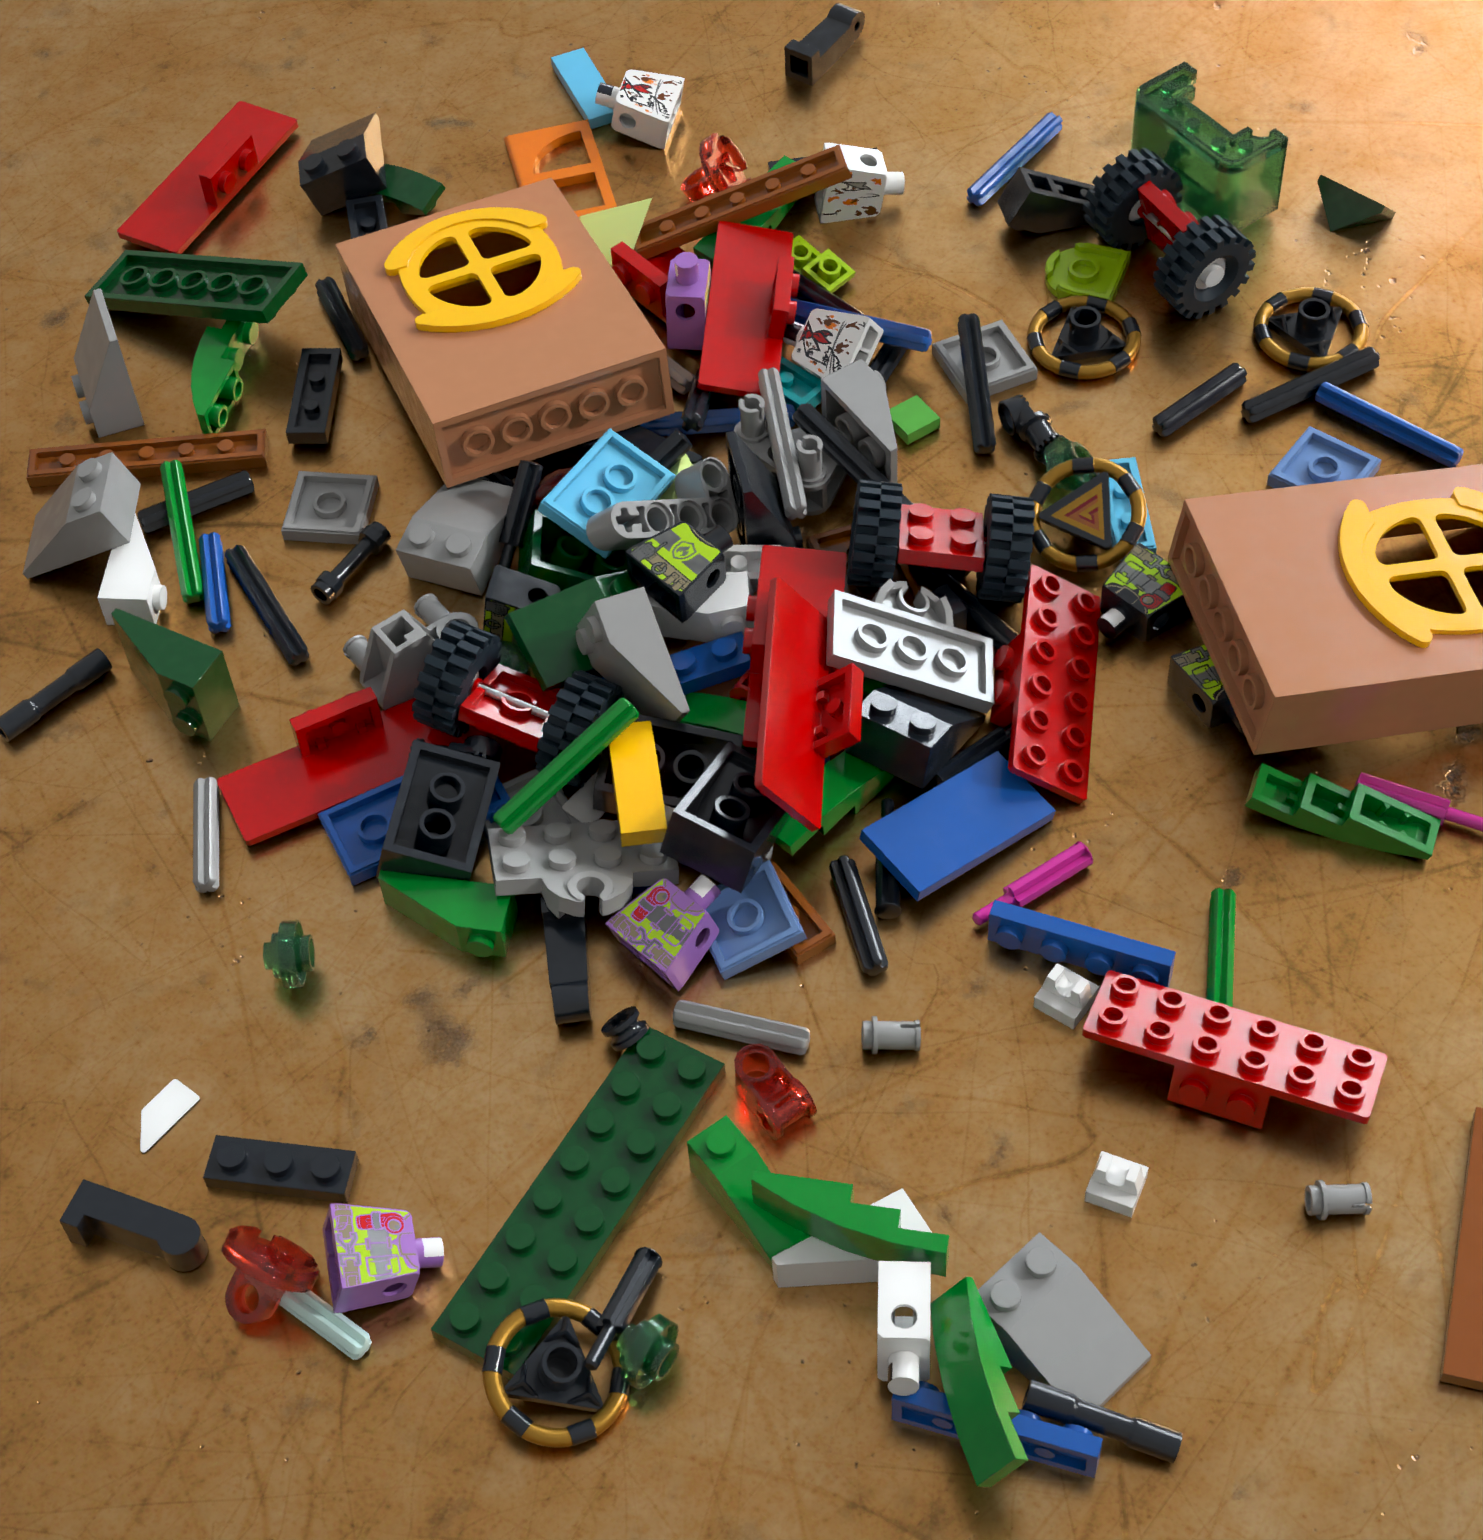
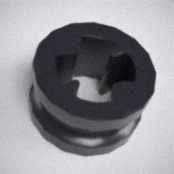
[601,1006,649,1051]

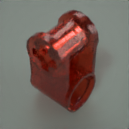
[734,1044,817,1140]

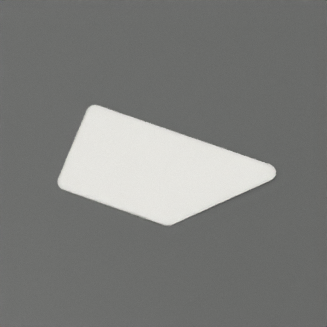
[562,772,605,823]
[140,1079,200,1153]

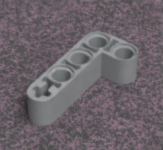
[586,457,739,551]

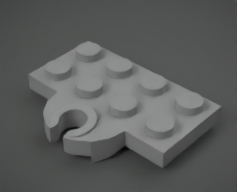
[826,578,994,714]
[487,819,679,919]

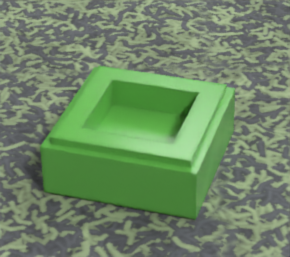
[890,395,940,445]

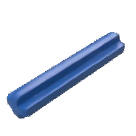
[198,532,231,634]

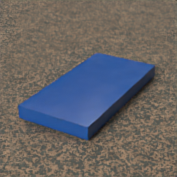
[860,751,1056,901]
[317,754,510,886]

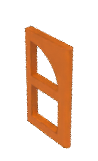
[504,119,617,217]

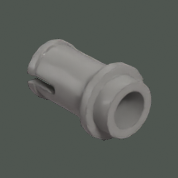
[861,1016,921,1054]
[1304,1180,1372,1220]

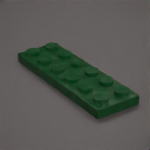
[84,250,308,324]

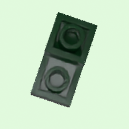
[368,164,446,216]

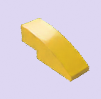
[608,721,667,847]

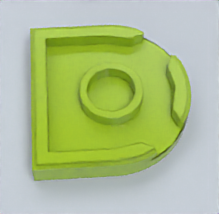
[1045,243,1131,302]

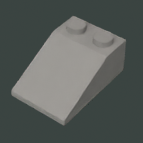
[71,288,145,438]
[821,359,897,483]
[23,452,141,579]
[396,479,513,596]
[576,587,690,722]
[978,1232,1151,1407]

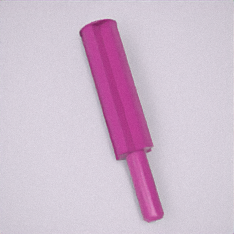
[1354,772,1483,832]
[972,841,1093,925]

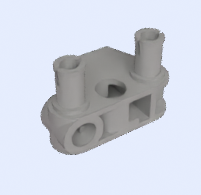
[726,394,851,516]
[343,593,479,710]

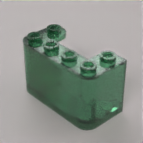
[1131,61,1288,231]

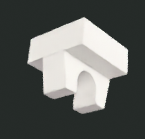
[1033,964,1100,1030]
[1084,1151,1149,1218]

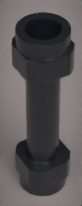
[310,521,391,604]

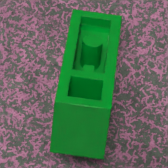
[378,870,518,957]
[687,1115,811,1269]

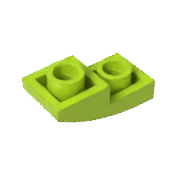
[791,235,855,293]

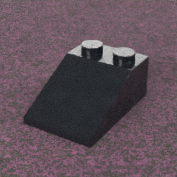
[298,112,387,216]
[726,431,803,548]
[846,685,986,789]
[593,714,743,814]
[376,740,501,881]
[660,742,790,893]

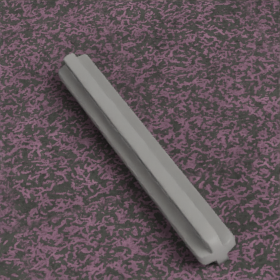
[758,367,807,520]

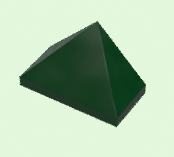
[1317,175,1396,232]

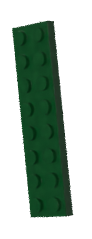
[431,1027,726,1380]

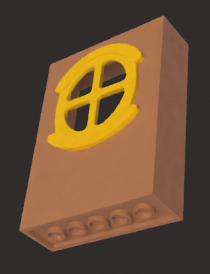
[335,178,675,488]
[1167,464,1483,755]

